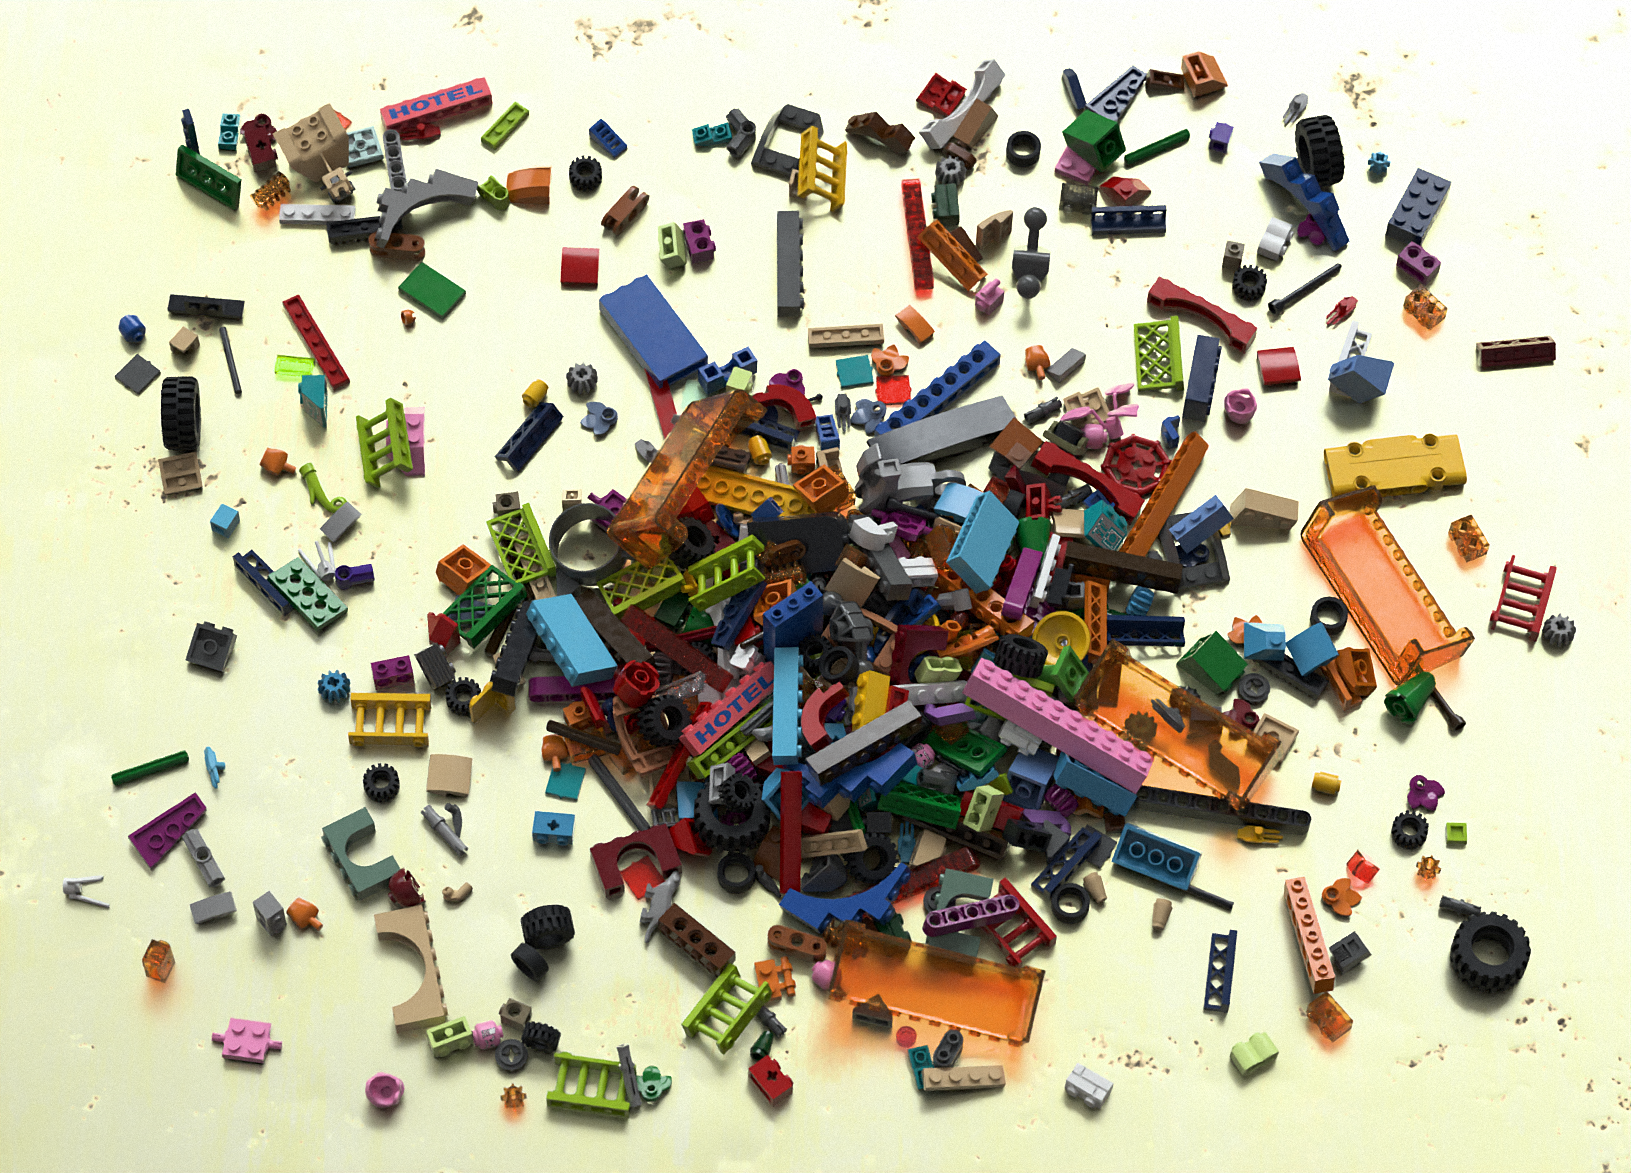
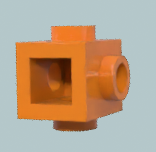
[787,445,815,474]
[563,701,593,731]

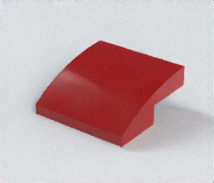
[915,71,968,117]
[560,247,600,284]
[1256,346,1301,385]
[580,686,612,735]

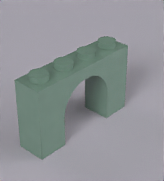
[321,807,400,901]
[925,868,994,961]

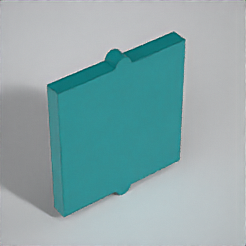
[835,355,874,388]
[545,763,586,800]

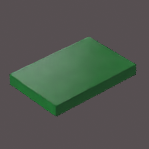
[398,262,466,319]

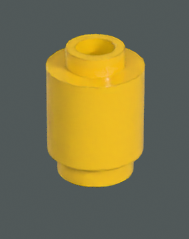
[522,379,549,407]
[748,435,772,465]
[1311,771,1342,795]

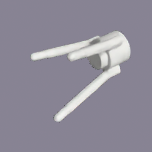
[298,541,336,581]
[63,875,110,908]

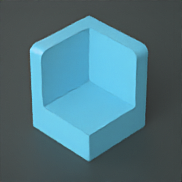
[210,504,240,539]

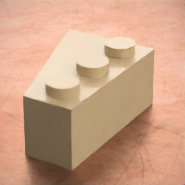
[1230,488,1299,529]

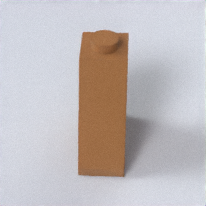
[953,98,999,149]

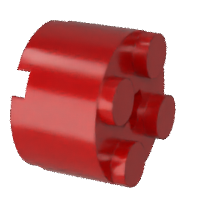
[613,660,660,709]

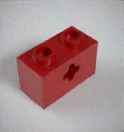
[748,1055,794,1107]

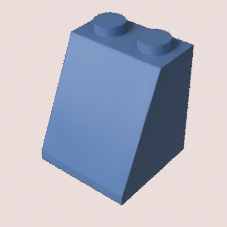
[1327,355,1395,404]
[1003,748,1059,810]

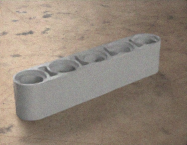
[383,130,407,192]

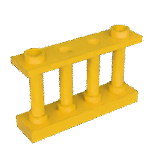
[797,126,848,212]
[348,693,432,747]

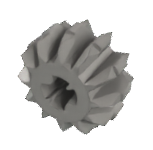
[935,156,966,186]
[566,361,598,395]
[1542,612,1577,647]

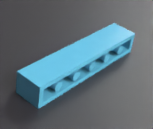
[772,647,804,765]

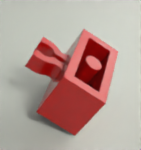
[1026,483,1062,521]

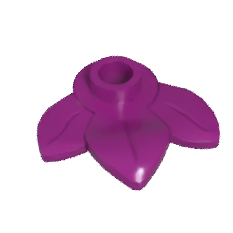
[1297,213,1325,246]
[768,369,806,395]
[1407,775,1445,811]

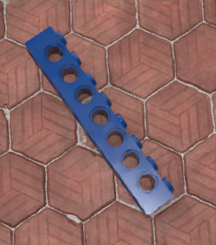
[874,340,1001,437]

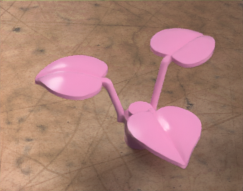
[1059,382,1139,439]

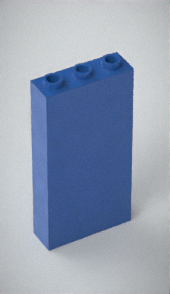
[599,274,708,388]
[763,581,823,665]

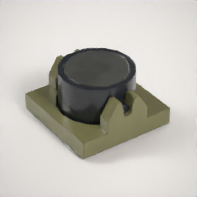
[1042,420,1089,455]

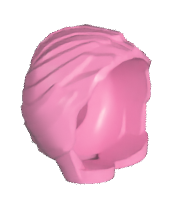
[1224,388,1257,424]
[365,1072,405,1108]

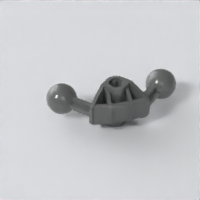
[1012,207,1051,299]
[823,591,874,683]

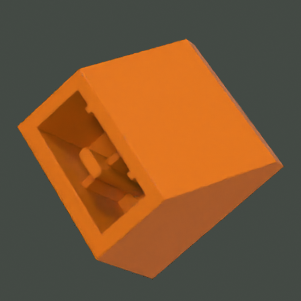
[1180,51,1228,97]

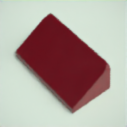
[1004,465,1026,507]

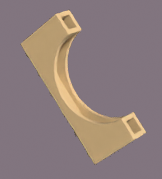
[374,905,448,1033]

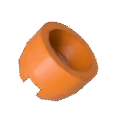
[400,309,416,326]

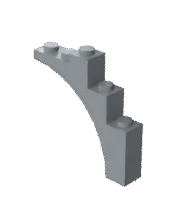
[375,168,478,248]

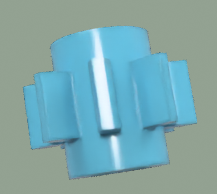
[1367,151,1391,175]

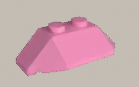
[386,407,425,476]

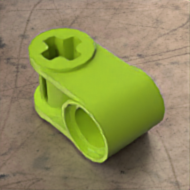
[477,175,510,210]

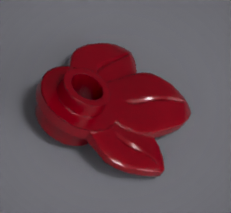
[240,113,277,141]
[1222,699,1260,735]

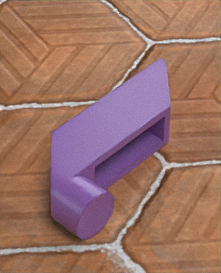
[924,703,976,726]
[1022,809,1071,837]

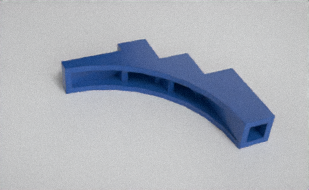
[1258,153,1350,251]
[783,743,917,808]
[778,862,912,935]

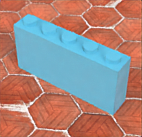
[946,490,1019,594]
[526,594,618,687]

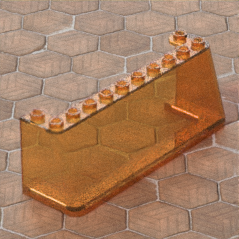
[607,389,768,570]
[1300,485,1476,685]
[1073,638,1284,810]
[825,919,1046,1048]

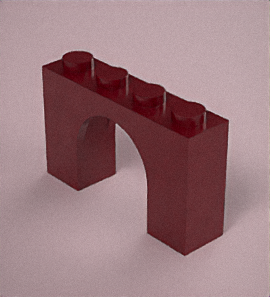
[889,625,949,708]
[590,824,682,898]

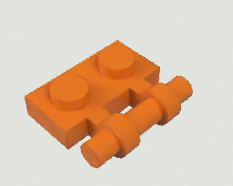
[754,956,796,1002]

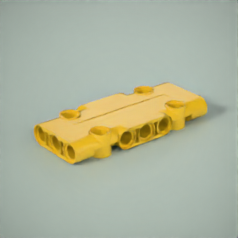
[1324,433,1467,499]

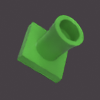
[1035,646,1089,702]

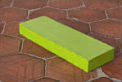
[480,101,530,150]

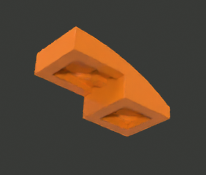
[895,304,936,344]

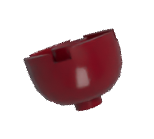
[388,866,426,908]

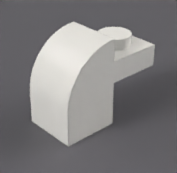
[849,517,898,551]

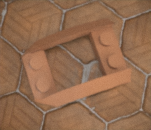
[821,607,898,676]
[613,695,678,778]

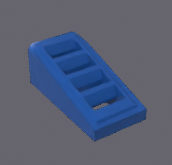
[589,118,628,158]
[815,414,840,451]

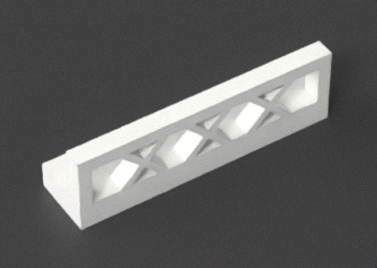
[1329,320,1372,397]

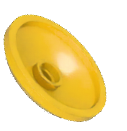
[1032,611,1091,665]

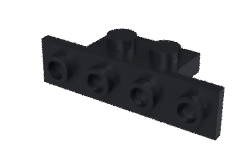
[167,294,245,319]

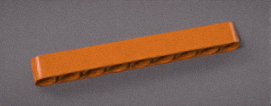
[1119,431,1209,557]

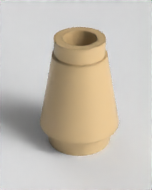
[1083,872,1108,903]
[1152,898,1173,930]

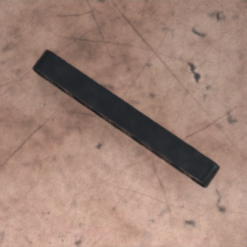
[1133,785,1312,835]

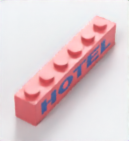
[380,76,493,133]
[679,661,774,757]

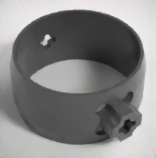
[549,503,639,586]

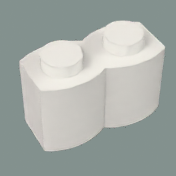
[1257,217,1294,261]

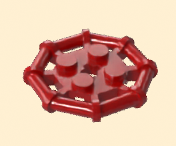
[1100,433,1172,497]

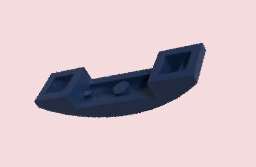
[874,589,925,657]

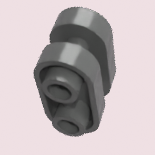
[932,1030,964,1068]

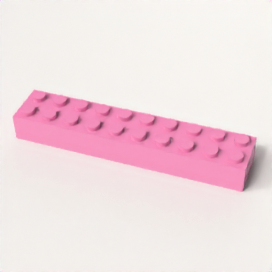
[962,658,1155,794]

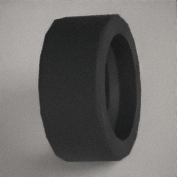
[1006,130,1042,167]
[1004,489,1026,519]
[1310,596,1348,636]
[819,646,859,685]
[717,853,756,893]
[1051,883,1090,924]
[511,943,549,981]

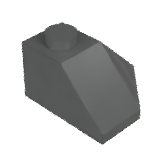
[801,854,847,892]

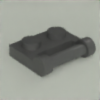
[706,445,751,474]

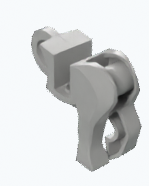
[854,443,966,520]

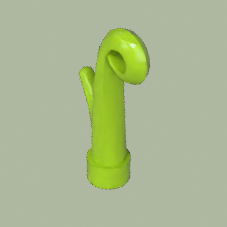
[299,463,347,513]

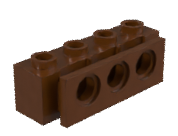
[658,903,736,977]

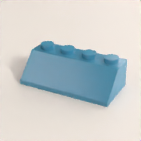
[1053,751,1137,816]
[1111,823,1203,891]

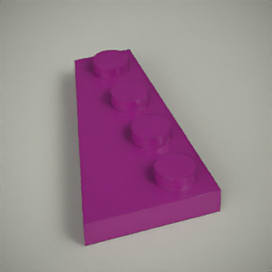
[128,792,207,870]

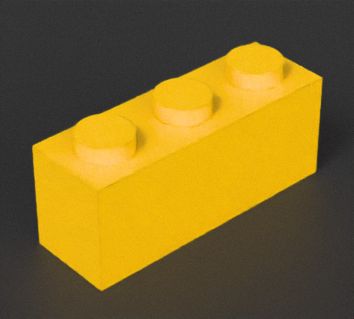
[852,670,890,731]

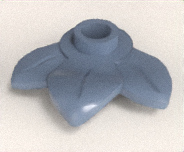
[851,399,887,434]
[580,402,618,435]

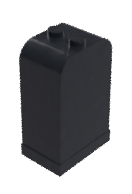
[747,512,853,579]

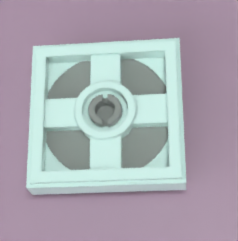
[347,126,384,168]

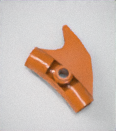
[937,625,999,659]

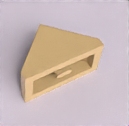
[562,489,582,512]

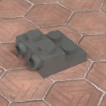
[185,621,238,672]

